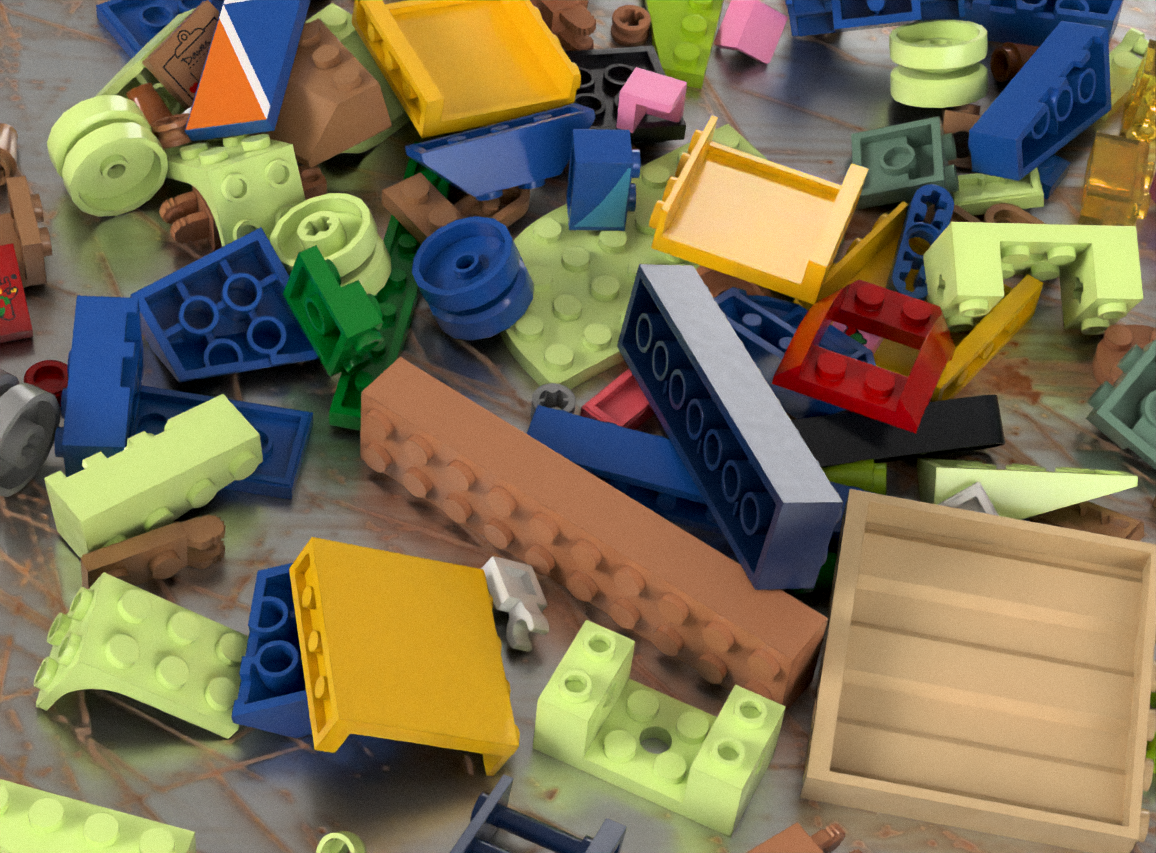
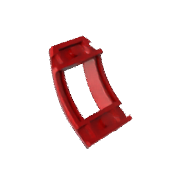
[772,279,956,434]

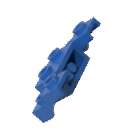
[785,0,966,37]

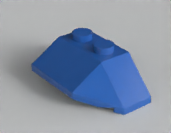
[405,103,595,201]
[714,287,876,419]

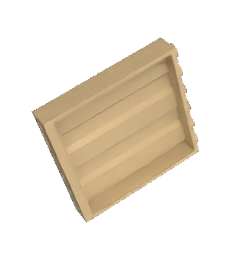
[800,489,1156,853]

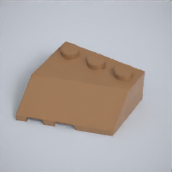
[251,18,392,168]

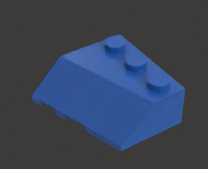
[130,227,319,383]
[232,562,312,739]

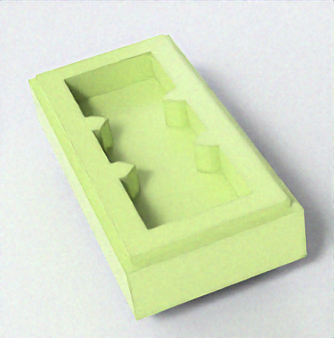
[951,167,1044,216]

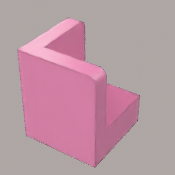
[714,0,788,64]
[616,67,687,133]

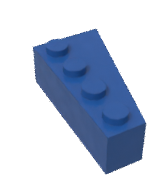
[955,0,1124,46]
[968,21,1112,181]

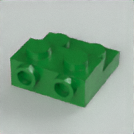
[283,245,384,377]

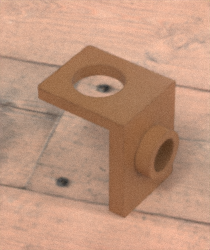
[941,104,983,169]

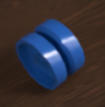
[412,216,534,341]

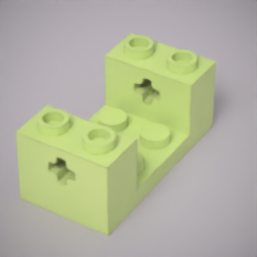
[923,222,1143,335]
[532,620,786,837]

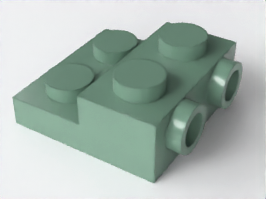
[851,116,959,210]
[1086,340,1156,470]

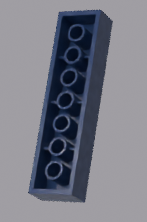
[617,264,843,590]

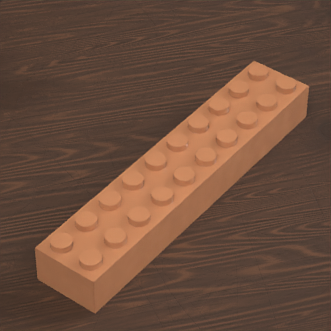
[360,357,828,714]

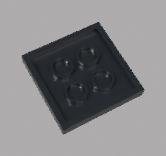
[565,46,686,143]

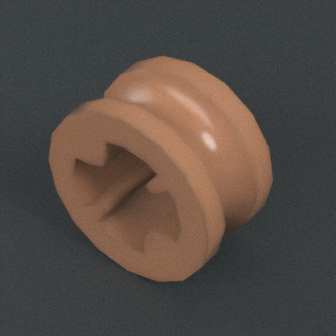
[610,5,651,47]
[150,113,192,149]

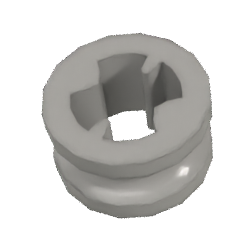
[530,383,576,420]

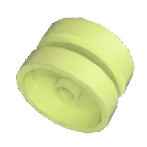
[889,19,988,108]
[47,95,169,217]
[270,193,391,296]

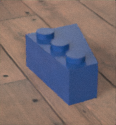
[54,295,145,477]

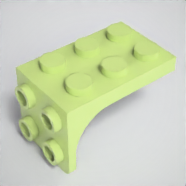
[164,134,306,247]
[34,572,249,739]

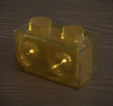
[1078,131,1155,226]

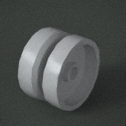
[0,369,60,497]

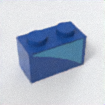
[566,129,641,231]

